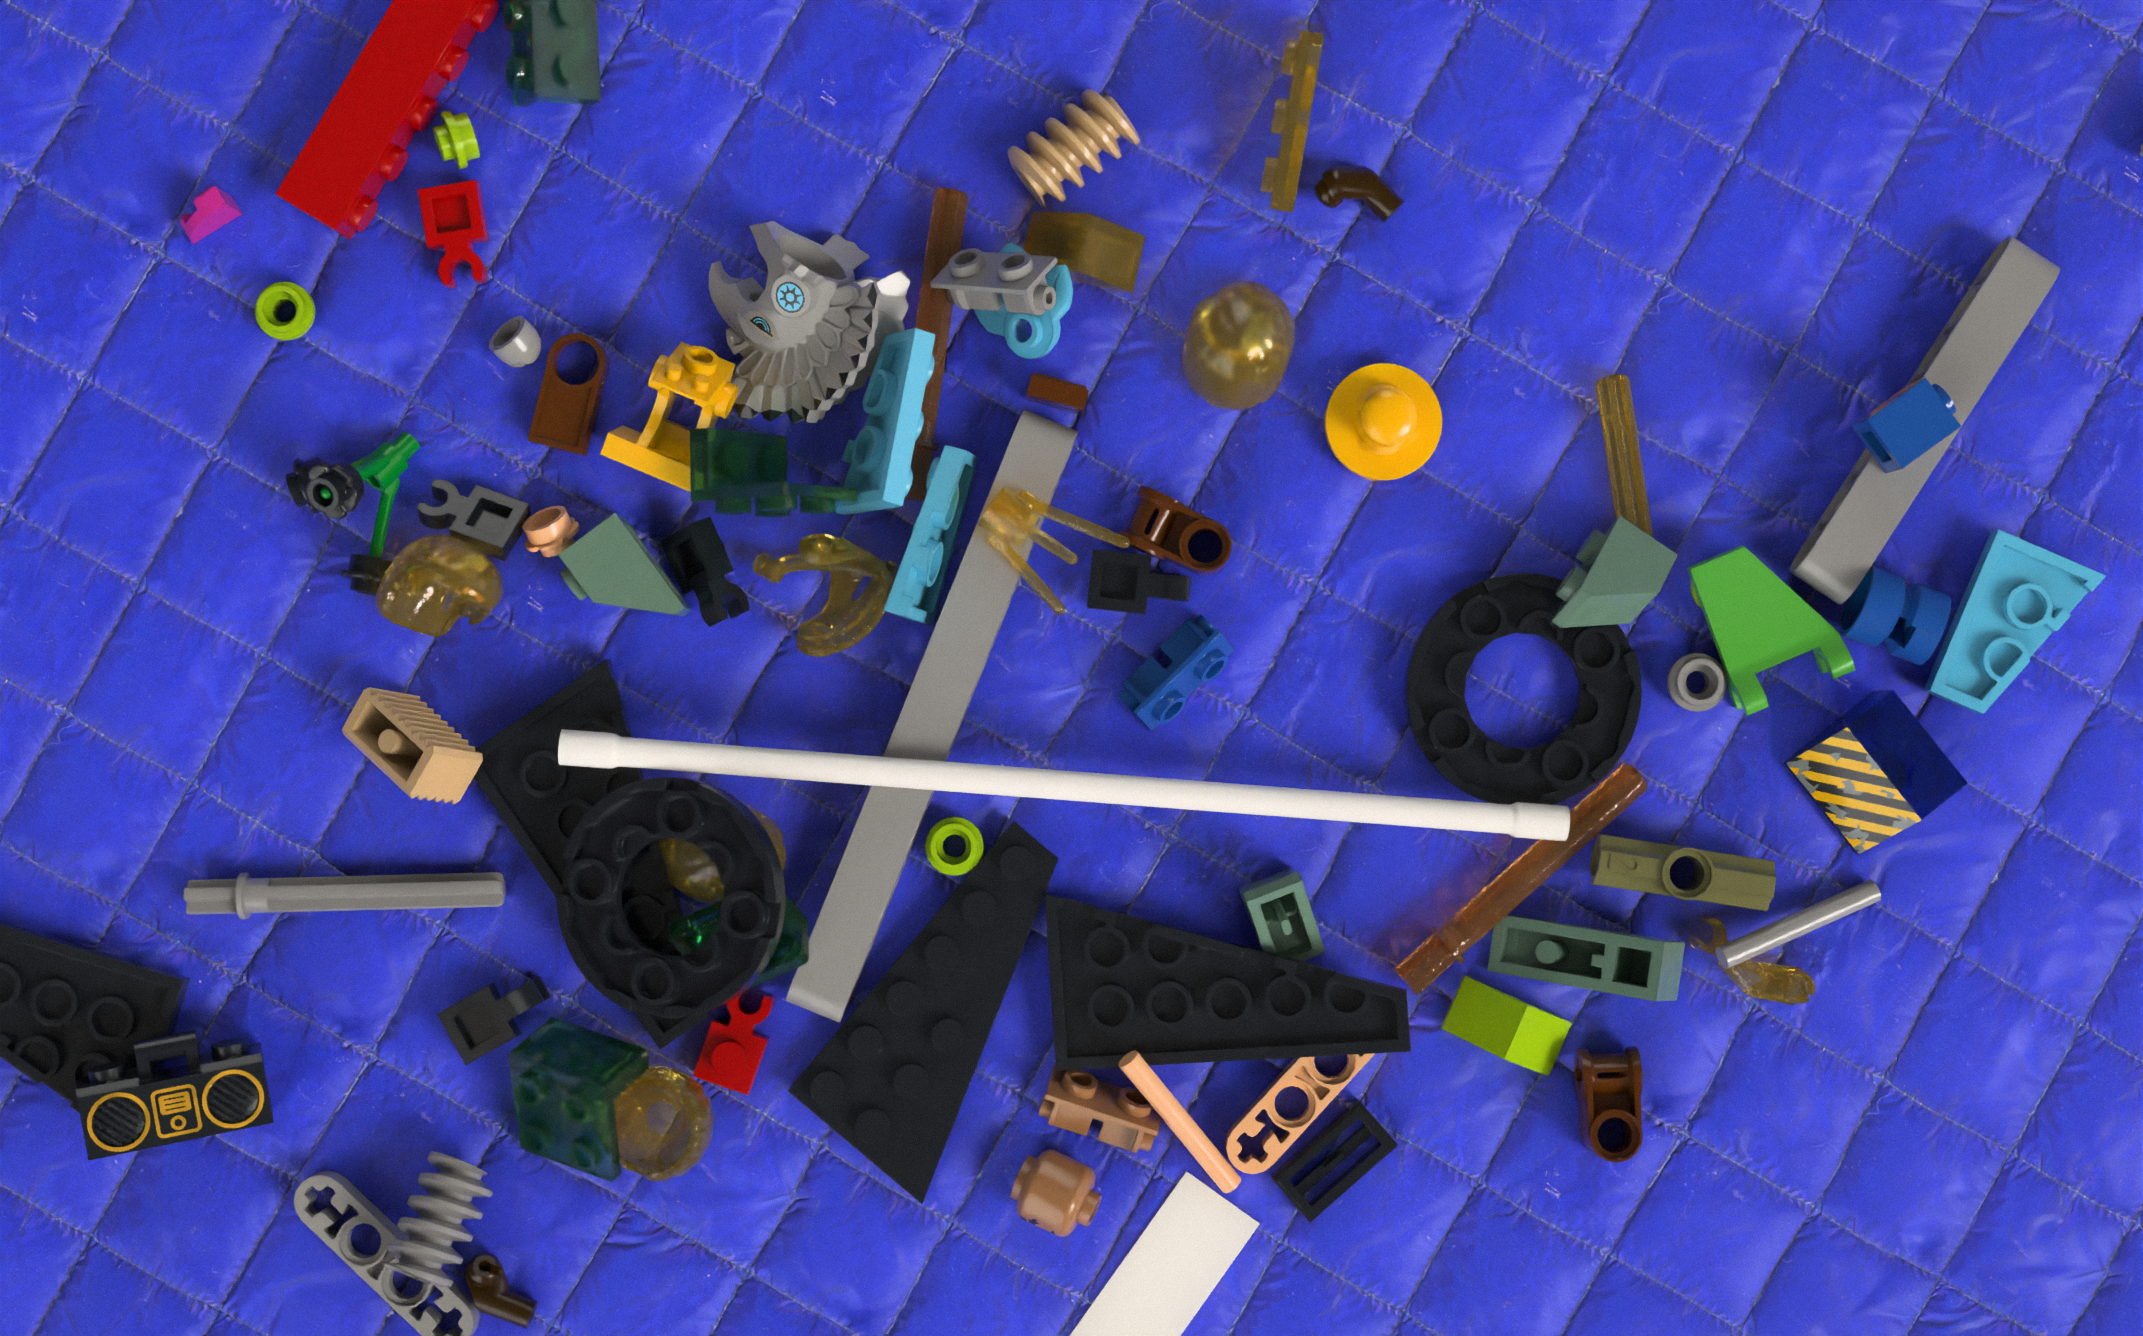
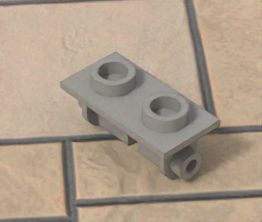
[930,248,1058,316]

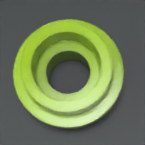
[433,110,480,169]
[255,282,315,341]
[925,817,984,876]

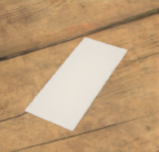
[1070,1171,1260,1336]

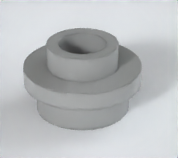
[1667,653,1727,712]

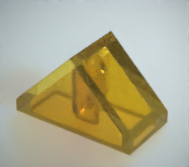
[1024,211,1145,294]

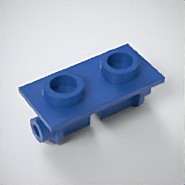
[1118,614,1235,731]

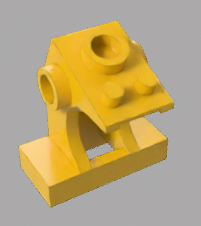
[600,341,739,500]

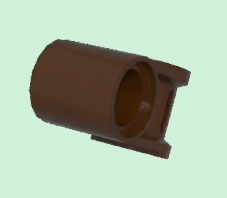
[1116,486,1232,576]
[1574,1046,1643,1163]

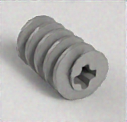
[381,1151,493,1287]

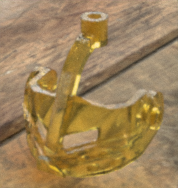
[753,534,898,657]

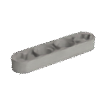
[294,1170,480,1336]

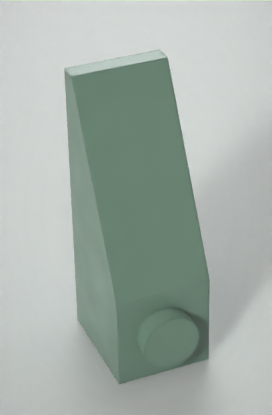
[1487,913,1685,1002]

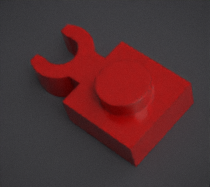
[418,180,489,289]
[693,993,774,1095]

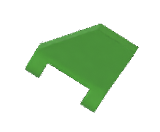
[1687,545,1855,716]

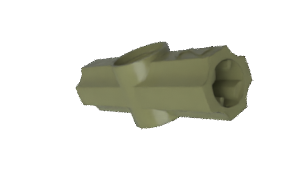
[1589,833,1777,911]

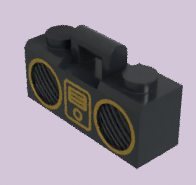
[76,1030,274,1160]

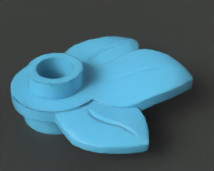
[973,243,1073,359]

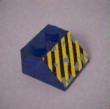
[1783,690,1967,854]

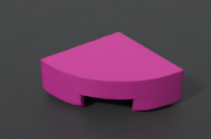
[180,186,243,244]

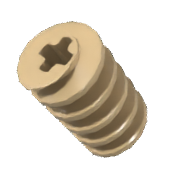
[1007,89,1140,210]

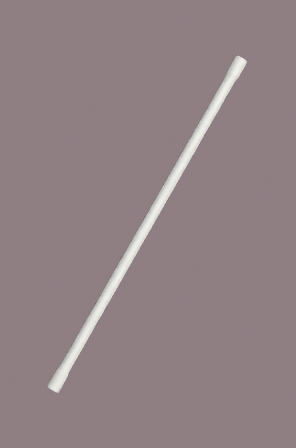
[558,729,1570,841]

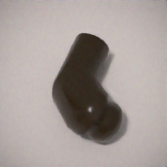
[1315,165,1404,222]
[465,1252,538,1329]

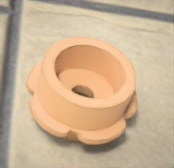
[522,506,580,557]

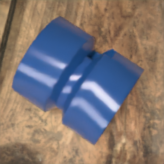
[1840,565,1951,665]

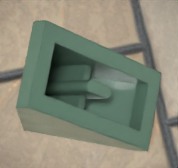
[1238,868,1325,961]

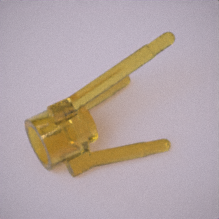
[978,487,1130,615]

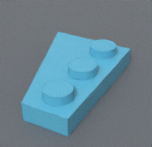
[824,328,935,515]
[884,445,979,626]
[1923,529,2106,714]

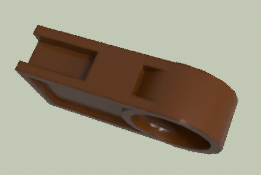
[528,333,609,456]

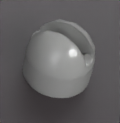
[489,316,541,367]

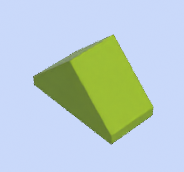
[1440,975,1572,1076]

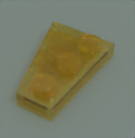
[1260,21,1325,212]

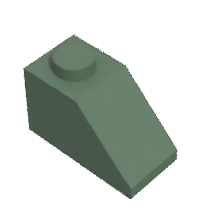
[558,513,692,617]

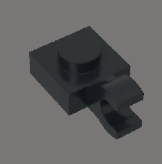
[660,517,750,627]
[1087,549,1191,615]
[437,977,551,1065]

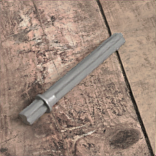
[183,872,506,920]

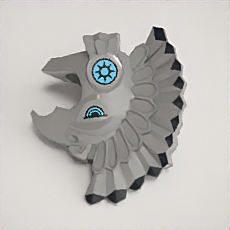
[709,221,911,424]

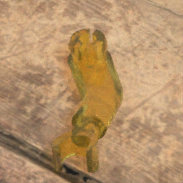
[1689,916,1815,1005]

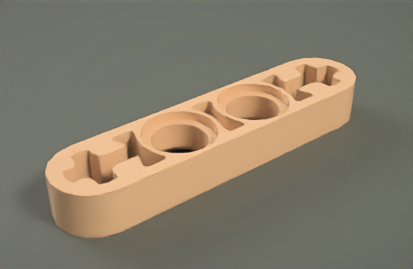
[1225,1053,1375,1174]

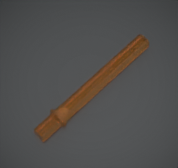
[904,188,968,502]
[1394,763,1648,995]

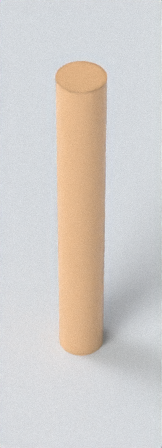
[1118,1050,1241,1193]

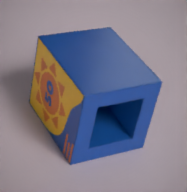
[1851,378,1961,473]

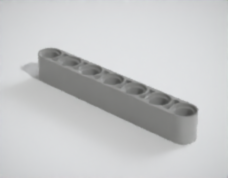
[1789,236,2060,605]

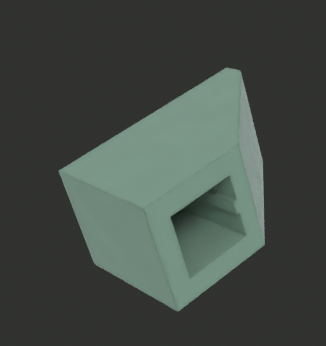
[1552,515,1678,628]

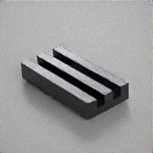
[1270,1098,1398,1222]

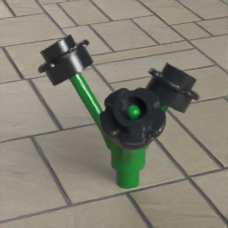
[286,431,420,597]

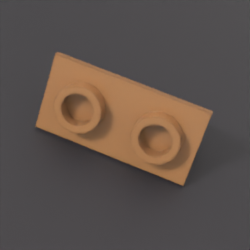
[1038,1065,1161,1154]

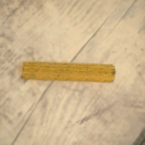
[1596,374,1653,537]

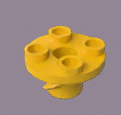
[1324,363,1442,481]

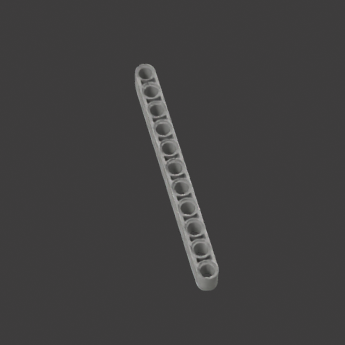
[785,409,1078,1023]

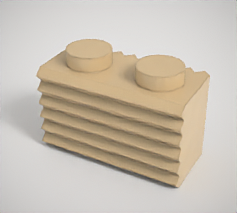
[342,687,483,805]

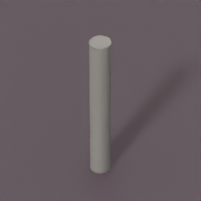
[1716,879,1881,969]

